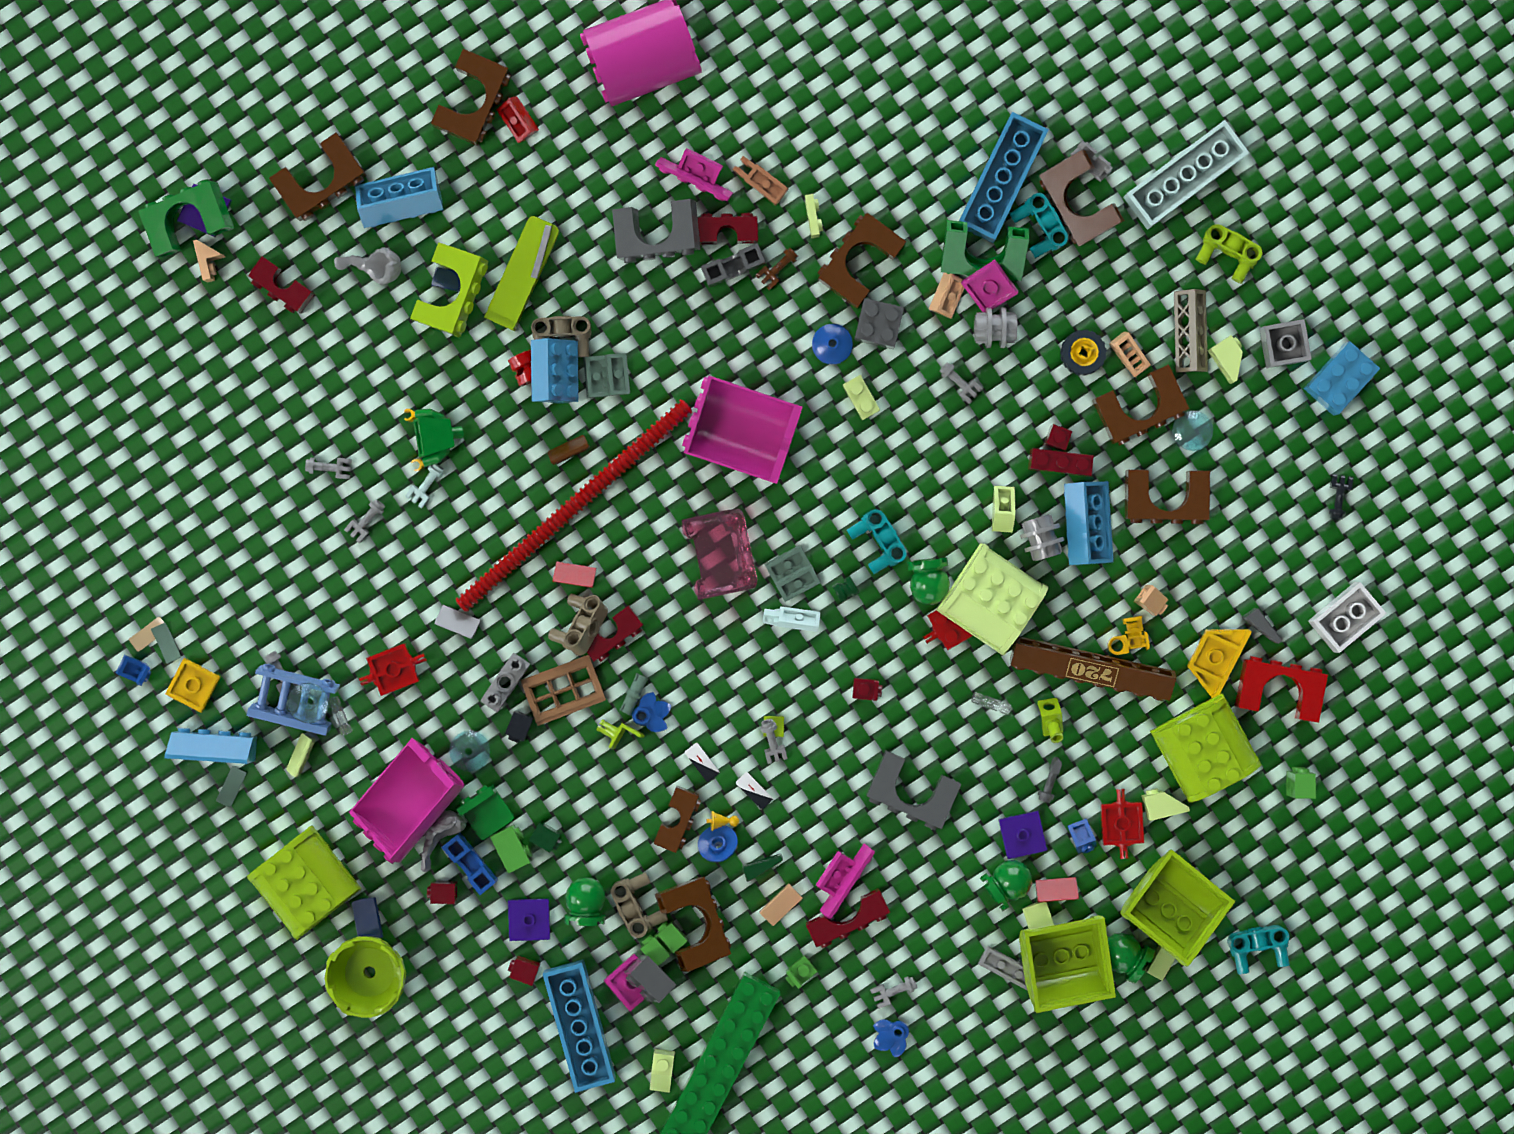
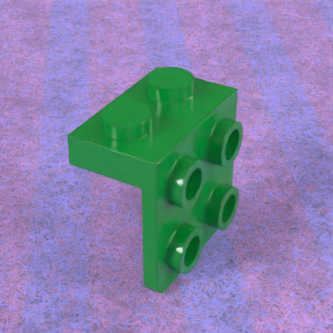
[456,785,514,840]

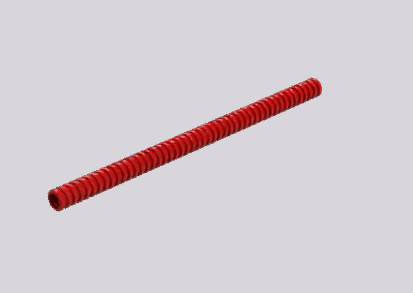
[456,399,693,612]

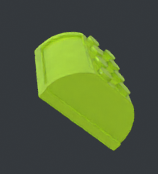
[1150,693,1262,803]
[247,825,362,940]
[1121,849,1235,967]
[1019,915,1116,1013]

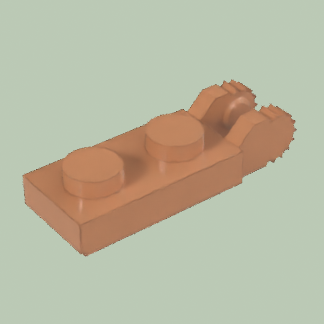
[732,156,789,205]

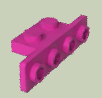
[655,148,733,201]
[816,843,875,919]

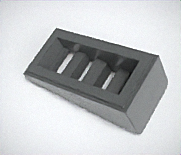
[1242,608,1282,644]

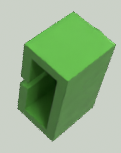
[1286,767,1316,799]
[490,824,533,874]
[641,920,688,966]

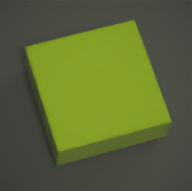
[763,716,784,737]

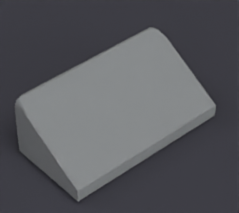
[434,605,481,639]

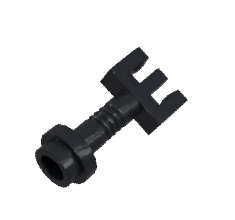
[1329,474,1353,520]

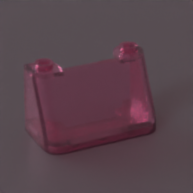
[682,509,757,600]

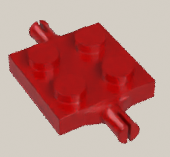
[923,610,973,651]
[359,643,427,696]
[1100,789,1144,859]

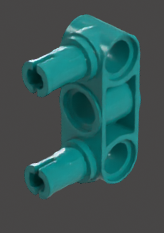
[1009,193,1068,259]
[847,510,906,574]
[1227,925,1290,974]

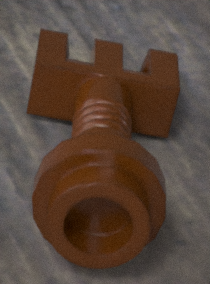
[756,248,798,290]

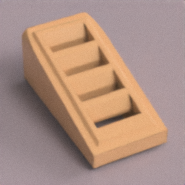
[1109,332,1151,377]

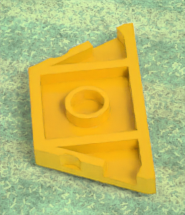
[1187,629,1252,698]

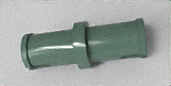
[620,673,648,715]

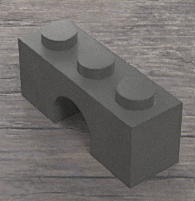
[701,243,765,288]

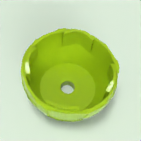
[324,936,406,1018]

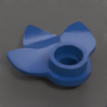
[632,692,671,732]
[873,1019,909,1057]

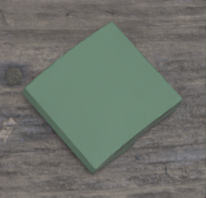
[583,353,630,398]
[764,545,820,602]

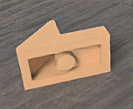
[193,240,225,283]

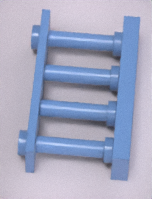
[247,664,340,736]

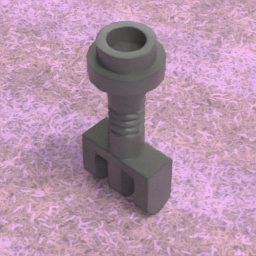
[1038,757,1062,803]

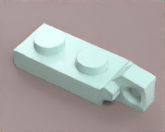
[763,606,820,632]

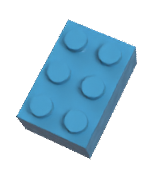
[531,338,578,403]
[1304,341,1380,416]

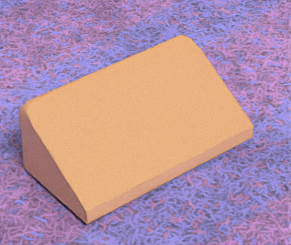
[929,273,964,319]
[759,883,803,926]

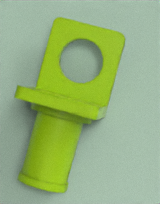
[1037,698,1063,743]
[597,719,645,749]

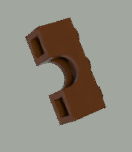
[654,786,701,853]

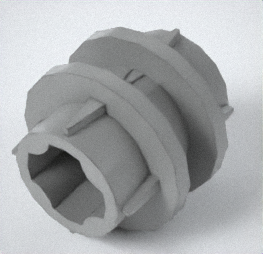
[974,308,1017,348]
[1020,514,1064,561]

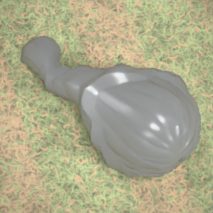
[334,247,401,286]
[421,810,466,872]

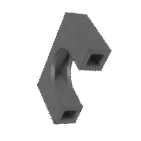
[612,199,701,263]
[866,750,961,830]

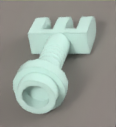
[405,464,444,508]

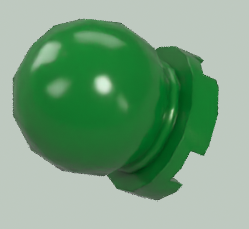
[907,557,950,605]
[980,860,1032,912]
[564,877,606,926]
[1108,933,1155,983]

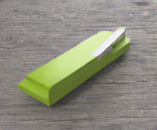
[484,216,559,331]

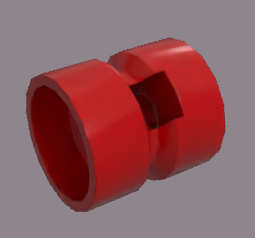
[508,350,531,387]

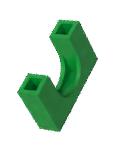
[139,179,234,258]
[941,220,1029,281]

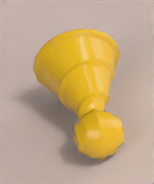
[706,811,739,831]

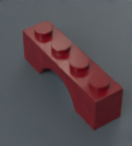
[806,888,890,948]

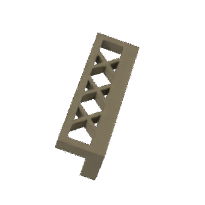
[1174,289,1208,373]

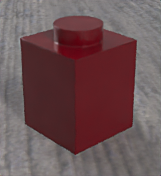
[1044,424,1073,452]
[427,881,458,904]
[507,956,541,986]

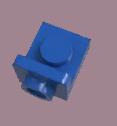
[1068,819,1097,853]

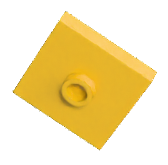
[165,658,221,713]

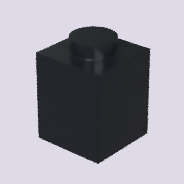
[505,710,534,743]

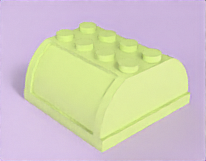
[936,543,1048,656]

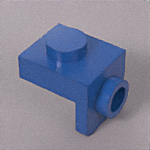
[116,654,151,686]

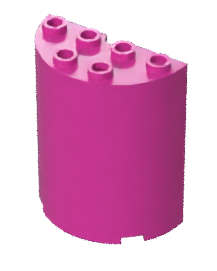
[580,0,702,107]
[682,375,802,484]
[349,738,465,864]

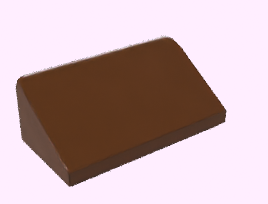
[548,435,590,465]

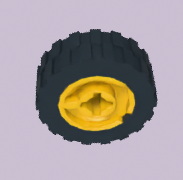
[1060,330,1107,376]

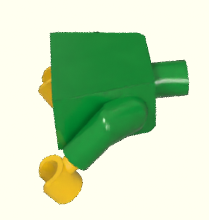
[404,409,464,471]

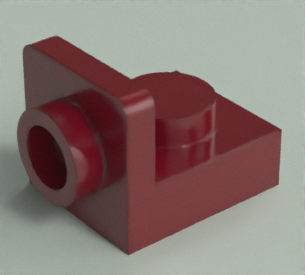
[852,678,882,701]

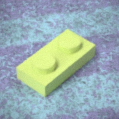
[805,194,823,238]
[843,375,880,420]

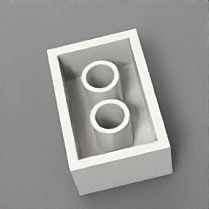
[1308,582,1387,653]

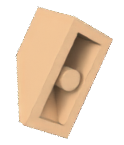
[1134,585,1168,616]

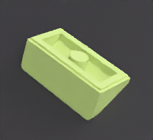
[286,733,315,777]
[1022,902,1054,930]
[1145,945,1175,981]

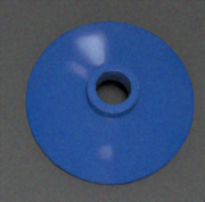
[812,324,853,364]
[698,825,738,862]

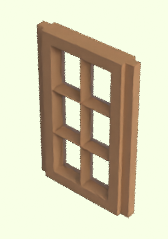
[520,655,606,726]

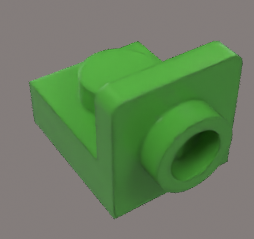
[785,955,818,989]

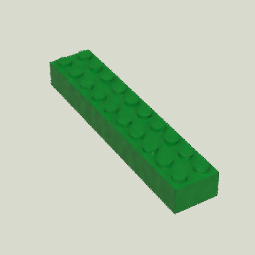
[659,972,780,1134]

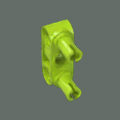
[1196,224,1262,284]

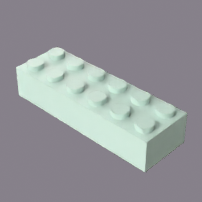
[1123,120,1249,230]

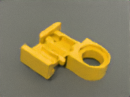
[1107,616,1150,655]

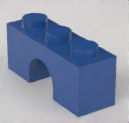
[441,832,498,895]

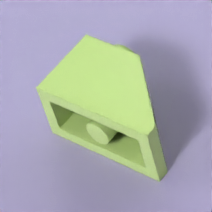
[1207,335,1243,384]
[992,486,1015,533]
[1141,788,1190,821]
[650,1049,675,1093]

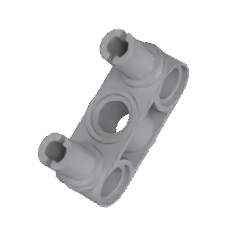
[480,653,530,713]

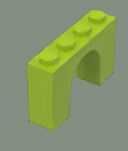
[410,242,488,337]

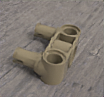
[531,316,592,357]
[548,593,608,656]
[611,872,668,938]

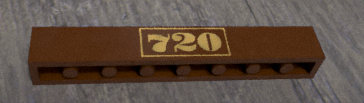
[1010,636,1176,701]

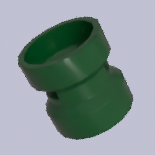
[832,576,860,603]

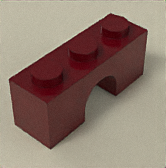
[698,213,758,245]
[248,256,315,314]
[1028,448,1094,477]
[587,605,644,662]

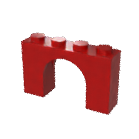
[1235,656,1328,723]

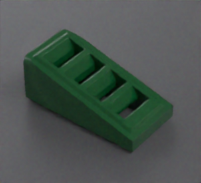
[743,853,783,882]

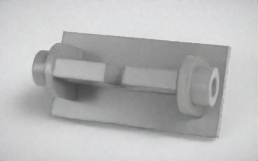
[1070,141,1113,182]

